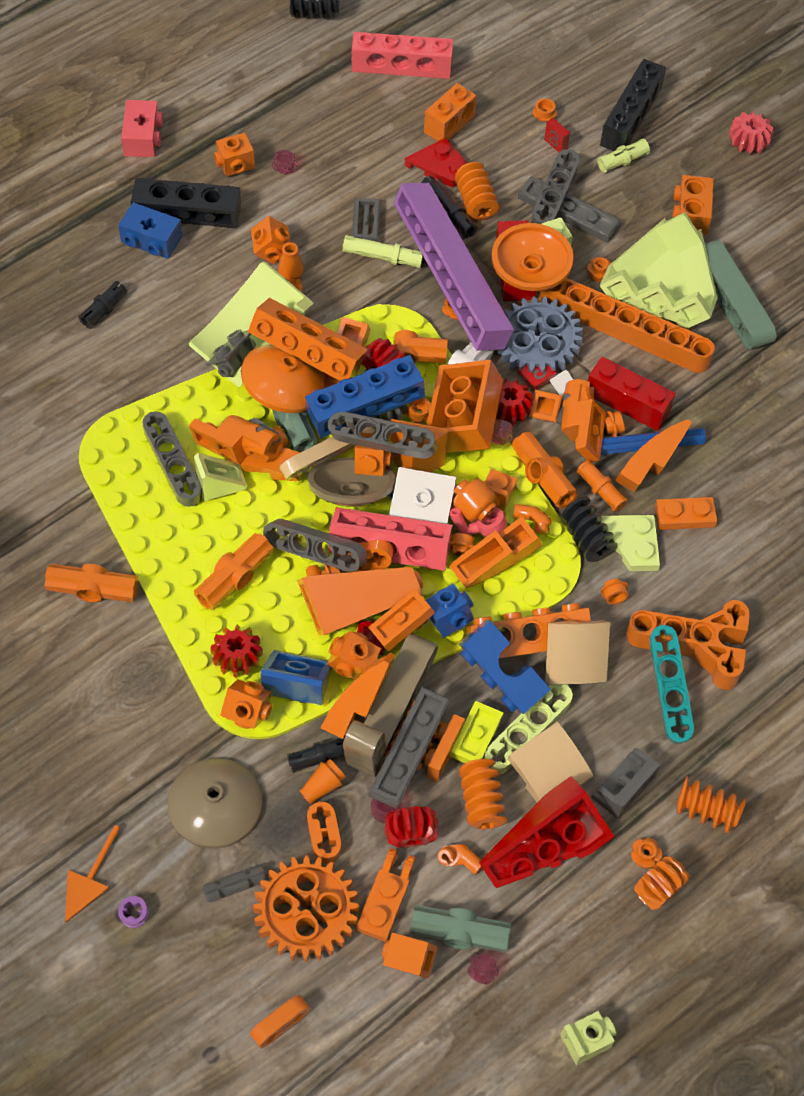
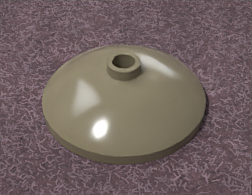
[308,457,395,507]
[167,758,263,849]

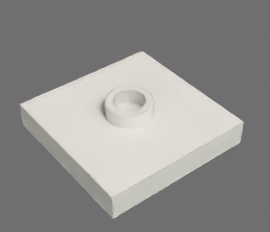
[389,467,456,524]

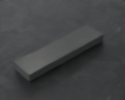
[518,176,621,243]
[369,687,450,809]

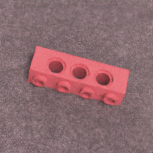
[352,32,453,79]
[329,507,452,571]

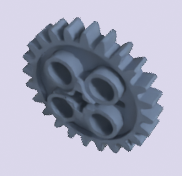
[497,296,583,373]

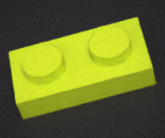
[450,701,503,763]

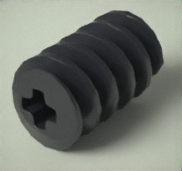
[290,0,340,19]
[561,496,618,562]

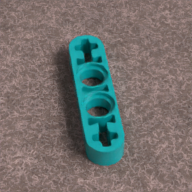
[649,625,694,744]

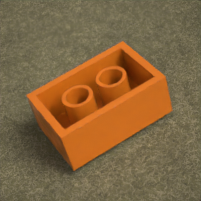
[426,360,503,453]

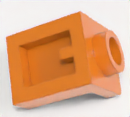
[484,469,518,511]

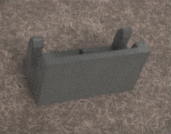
[591,748,661,819]

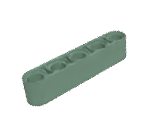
[705,239,777,350]

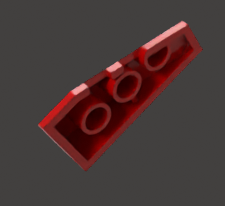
[479,776,615,888]

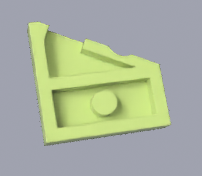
[599,515,660,571]

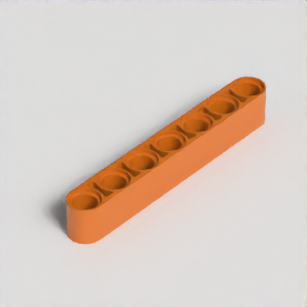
[539,278,715,373]

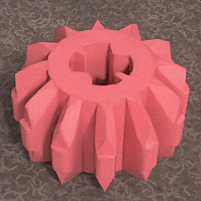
[729,111,773,155]

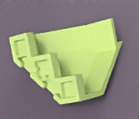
[600,212,718,328]

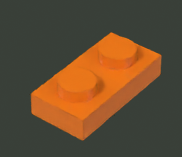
[655,497,717,530]
[368,589,435,652]
[424,714,465,783]

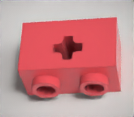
[121,100,163,157]

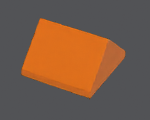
[389,419,448,473]

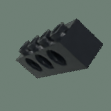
[600,58,666,151]
[131,178,241,229]

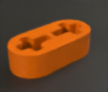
[340,540,394,573]
[307,802,341,863]
[250,994,311,1049]

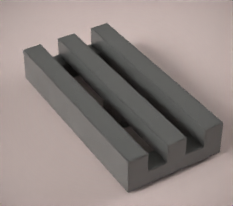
[352,198,380,242]

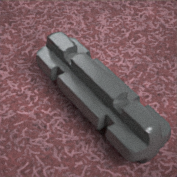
[203,865,266,902]

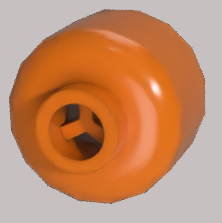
[453,479,497,522]

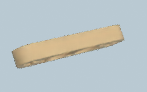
[279,427,376,480]

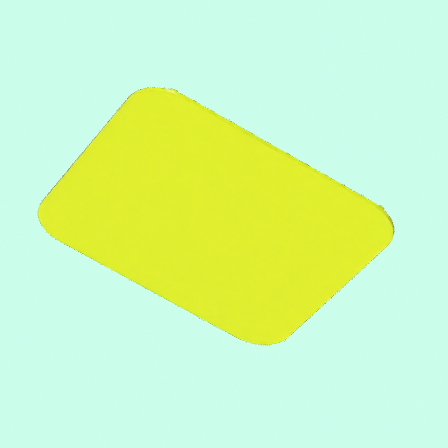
[79,304,581,739]

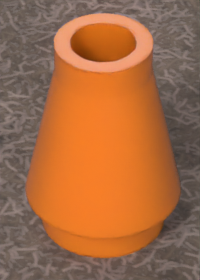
[278,242,304,279]
[299,759,346,805]

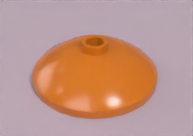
[492,223,574,291]
[241,345,324,413]

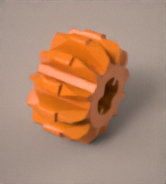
[634,856,690,910]

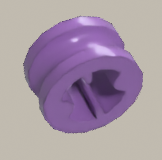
[118,896,149,928]

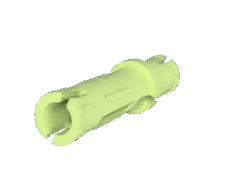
[342,235,423,268]

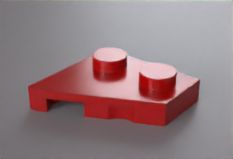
[404,138,467,188]

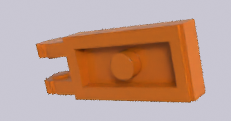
[356,848,416,942]

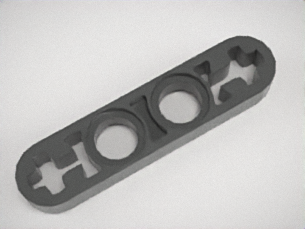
[531,149,580,224]
[142,411,202,506]
[328,412,438,459]
[263,518,368,572]

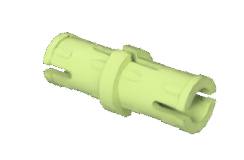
[597,139,650,173]

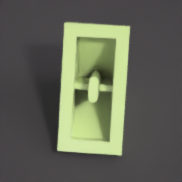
[194,453,248,501]

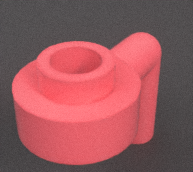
[449,508,507,537]

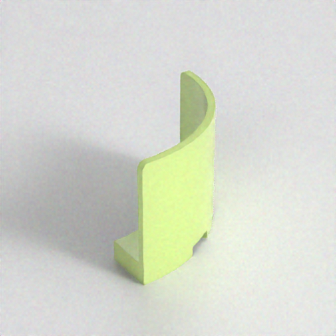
[189,262,314,388]

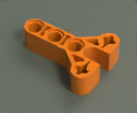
[626,600,750,690]

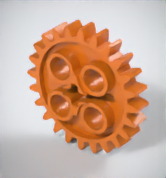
[253,855,359,963]

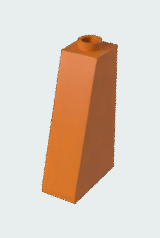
[297,567,423,636]

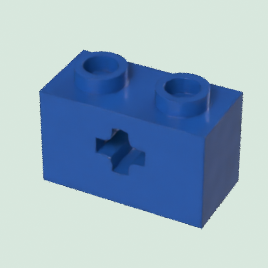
[118,203,182,259]

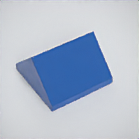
[261,650,332,706]

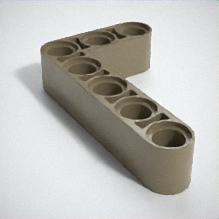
[343,633,439,777]

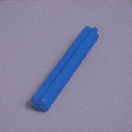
[600,428,706,455]

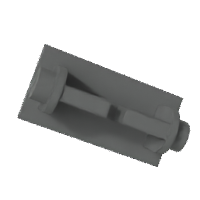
[206,329,256,377]

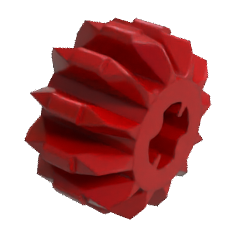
[362,338,404,371]
[496,378,533,426]
[210,624,263,678]
[384,805,439,848]

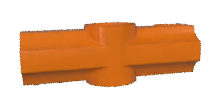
[511,432,578,508]
[194,533,274,610]
[44,564,139,603]

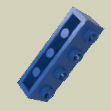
[305,355,425,438]

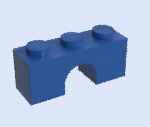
[459,620,551,714]

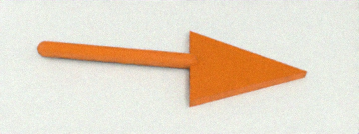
[65,825,120,922]

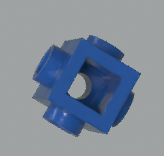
[425,584,474,638]

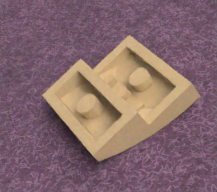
[545,620,610,684]
[508,721,593,802]

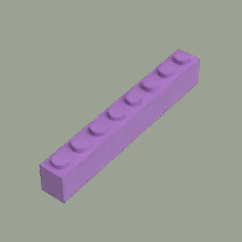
[394,183,514,351]

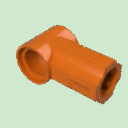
[393,330,448,364]

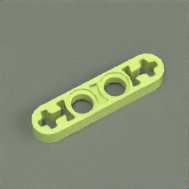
[484,684,573,775]

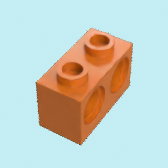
[424,83,477,141]
[672,175,713,235]

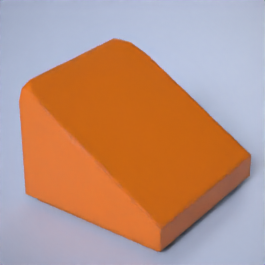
[529,390,563,423]

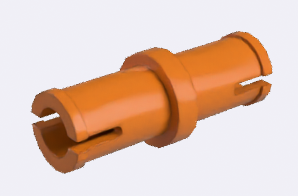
[576,459,628,513]

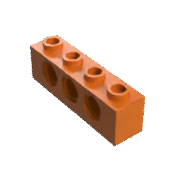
[248,297,368,381]
[466,603,591,658]

